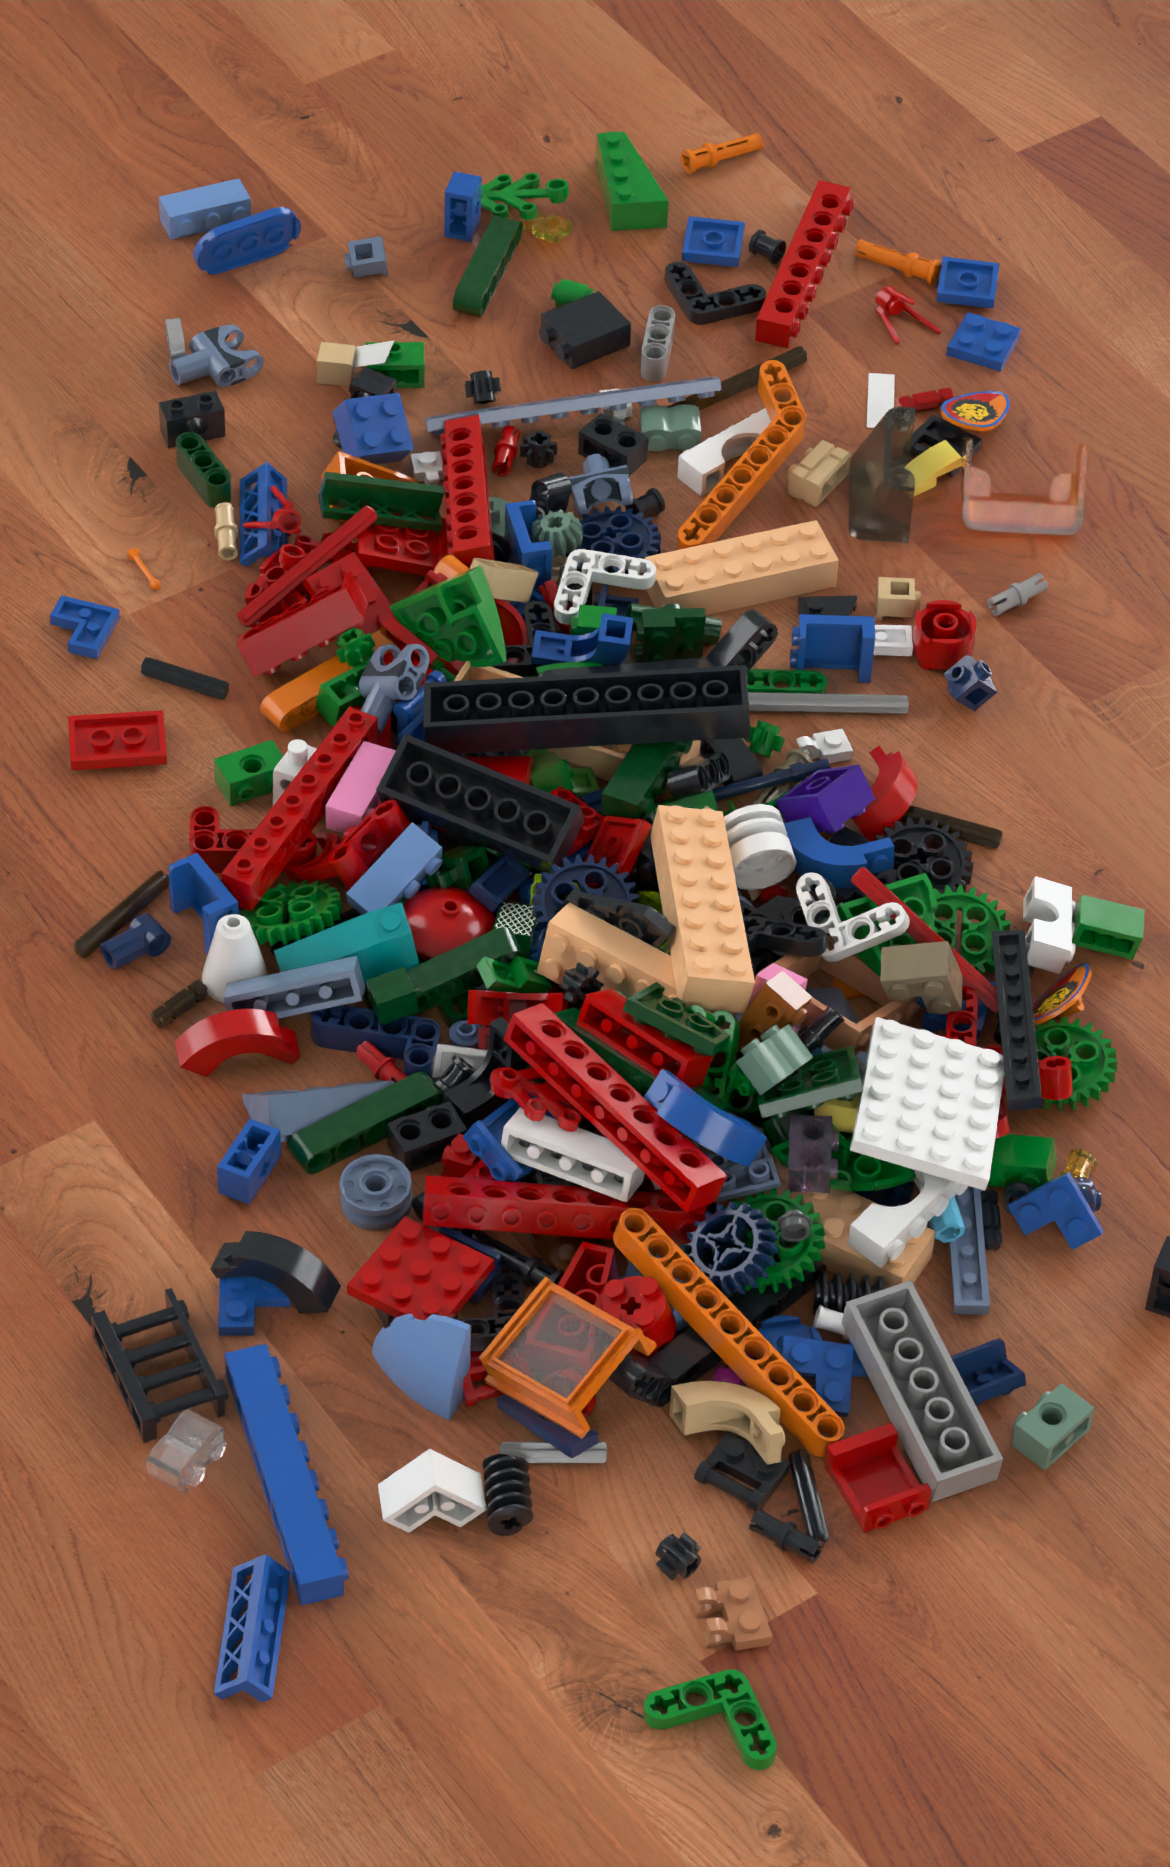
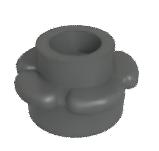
[777,1210,812,1242]

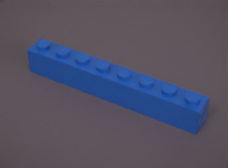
[225,1344,349,1606]

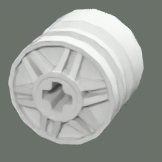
[724,804,797,890]

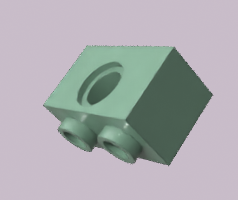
[1012,1383,1095,1470]

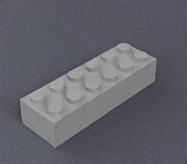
[842,1280,1003,1502]

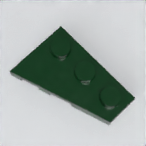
[623,982,731,1056]

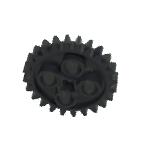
[873,817,974,894]

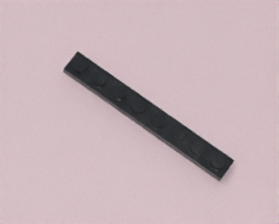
[992,930,1042,1110]

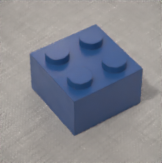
[333,393,414,464]

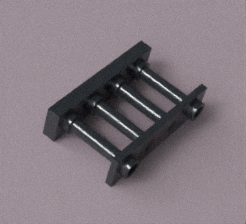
[91,1288,228,1443]

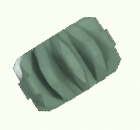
[531,509,583,559]

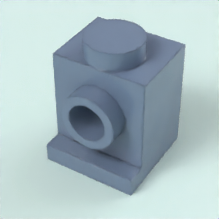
[344,236,389,278]

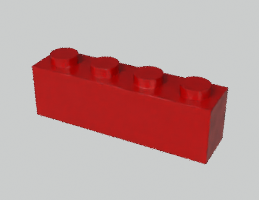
[576,989,713,1088]

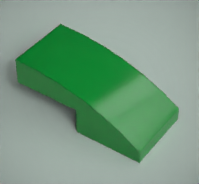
[476,956,552,993]

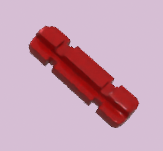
[897,387,954,414]

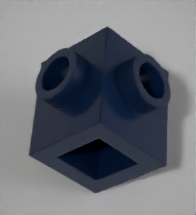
[944,655,997,712]

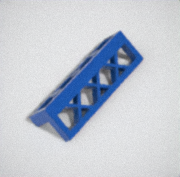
[240,462,287,567]
[214,1554,291,1703]

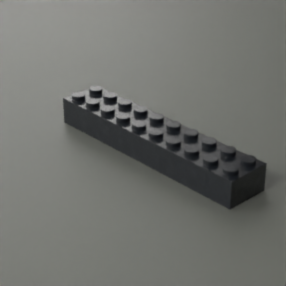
[424,665,750,754]

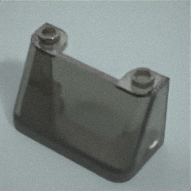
[848,407,915,543]

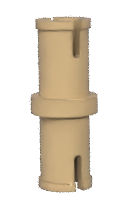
[214,503,238,560]

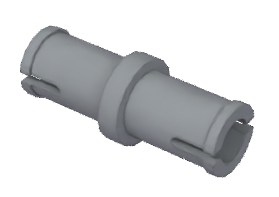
[987,573,1048,616]

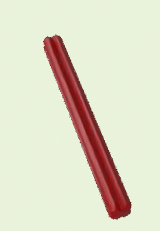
[237,506,377,627]
[851,867,998,1013]

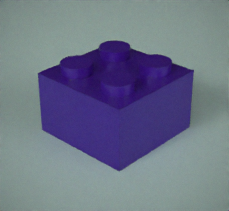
[776,765,875,834]

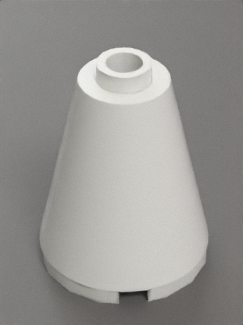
[202,914,268,1004]

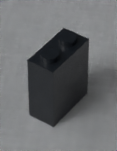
[539,291,631,369]

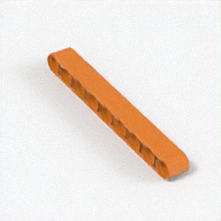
[613,1208,845,1457]

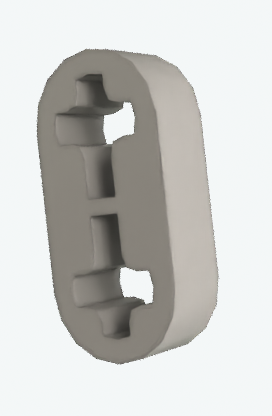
[165,318,186,361]

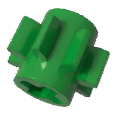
[335,629,376,667]
[743,720,785,758]

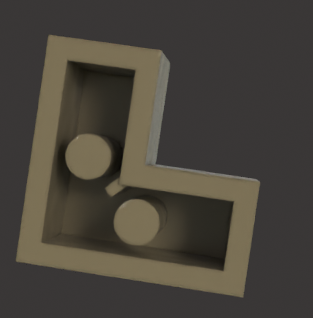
[880,941,963,1014]

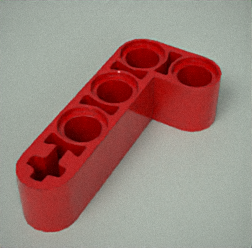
[189,806,317,873]

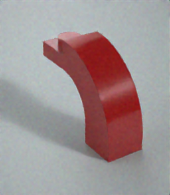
[852,746,918,842]
[467,990,582,1027]
[175,1009,301,1077]

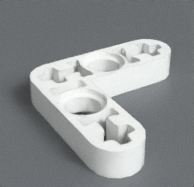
[554,549,656,625]
[796,872,910,962]

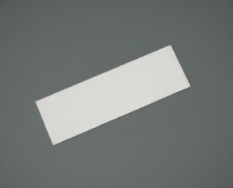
[353,340,395,368]
[867,373,895,429]

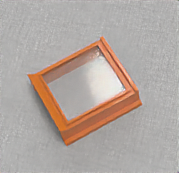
[479,1277,657,1439]

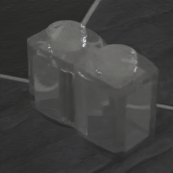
[146,1409,226,1494]

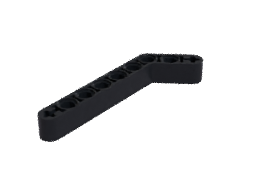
[538,609,778,677]
[608,1245,827,1407]

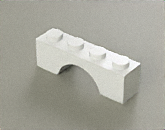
[677,408,771,497]
[848,1170,968,1268]

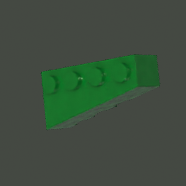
[596,131,669,231]

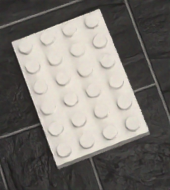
[850,1017,1004,1191]

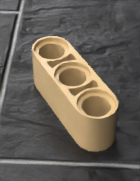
[470,558,539,603]

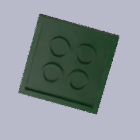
[757,1045,864,1119]

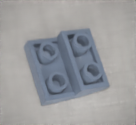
[705,1143,781,1203]

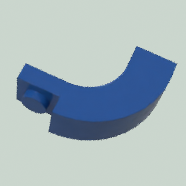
[531,613,633,665]
[784,817,894,888]
[644,1069,767,1167]

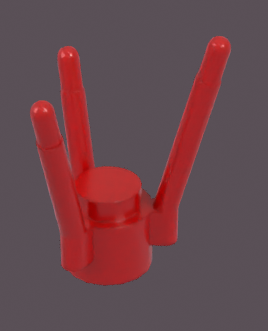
[875,285,941,344]
[243,485,301,536]

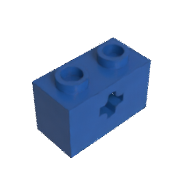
[444,171,482,242]
[217,1118,281,1205]

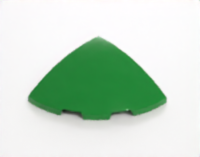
[389,565,507,667]
[837,873,938,977]
[771,1119,916,1191]

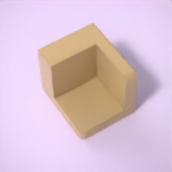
[317,342,356,387]

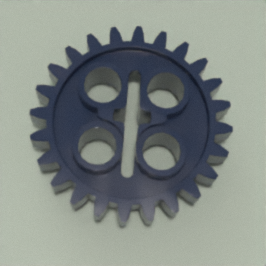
[565,506,661,575]
[532,854,639,940]

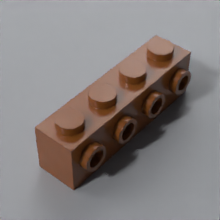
[711,970,813,1082]

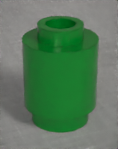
[551,278,595,307]

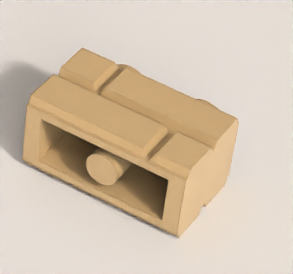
[786,440,851,507]

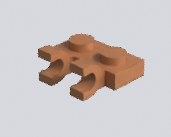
[692,1576,772,1651]

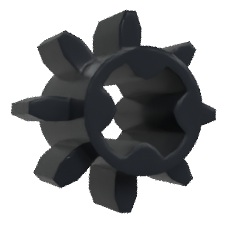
[464,370,501,404]
[520,431,557,468]
[559,962,604,1006]
[655,1532,701,1580]

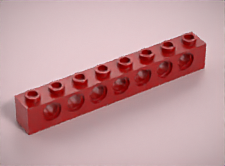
[755,180,854,348]
[440,415,495,569]
[222,707,378,911]
[503,1003,727,1213]
[423,1175,706,1245]

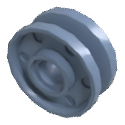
[339,1154,413,1231]

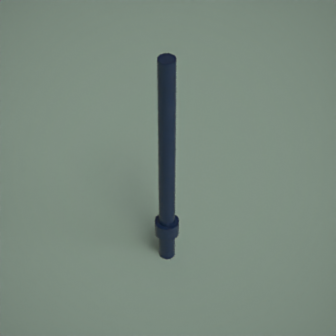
[712,758,830,801]

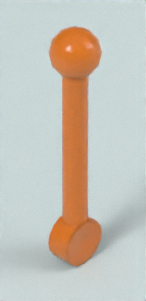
[128,548,161,591]

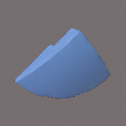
[372,1314,471,1421]

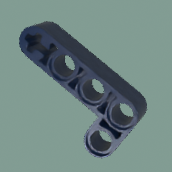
[311,1005,441,1080]

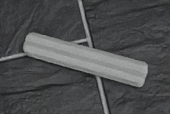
[500,1441,607,1463]

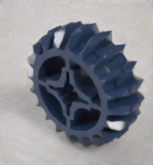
[683,1201,779,1297]

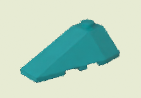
[274,902,419,983]

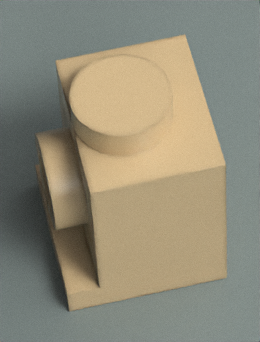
[876,577,921,621]

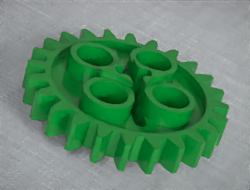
[238,880,343,946]
[933,885,1011,976]
[1035,1016,1117,1112]
[712,1188,825,1293]

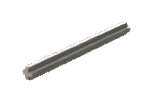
[748,692,909,714]

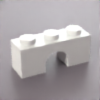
[1023,876,1075,974]

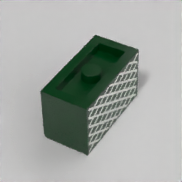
[492,901,538,960]

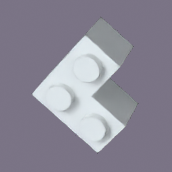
[378,1449,487,1533]

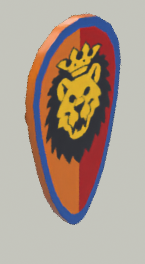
[940,391,1010,433]
[1032,963,1092,1025]

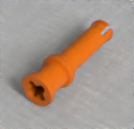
[680,133,763,174]
[855,239,941,285]

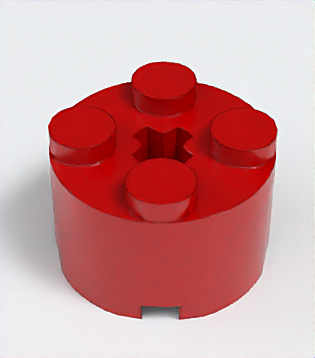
[912,600,977,670]
[600,1276,677,1358]

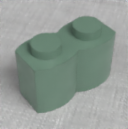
[639,405,701,451]
[736,1024,813,1096]

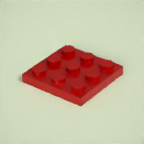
[355,512,448,577]
[347,1216,494,1320]

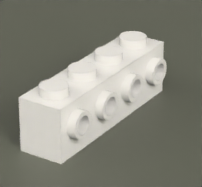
[501,1107,644,1203]

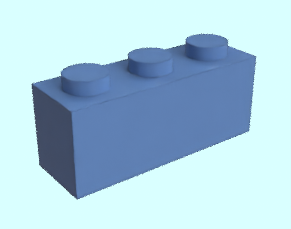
[159,178,251,239]
[346,822,443,915]

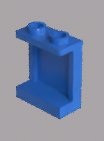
[504,500,552,595]
[790,614,875,683]
[168,853,238,955]
[463,1081,555,1182]

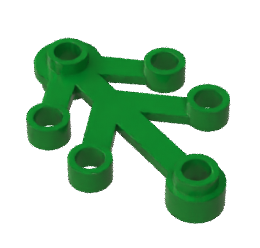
[481,173,569,220]

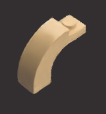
[669,1381,785,1465]

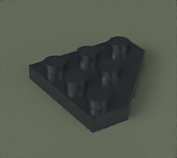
[554,890,676,949]

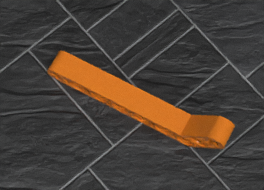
[677,360,806,550]
[260,555,470,732]

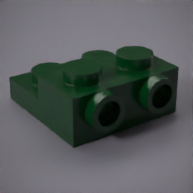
[634,608,706,663]

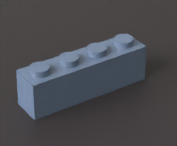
[223,956,365,1019]

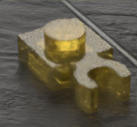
[522,211,573,244]

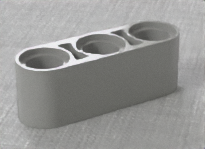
[640,305,675,382]

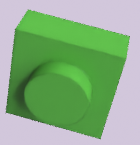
[571,768,599,797]

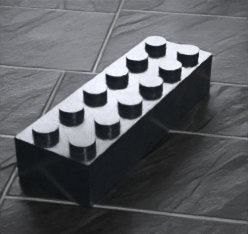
[376,734,585,874]

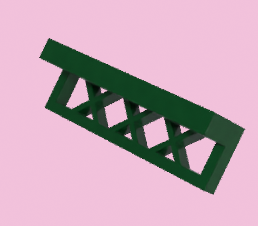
[318,472,444,532]

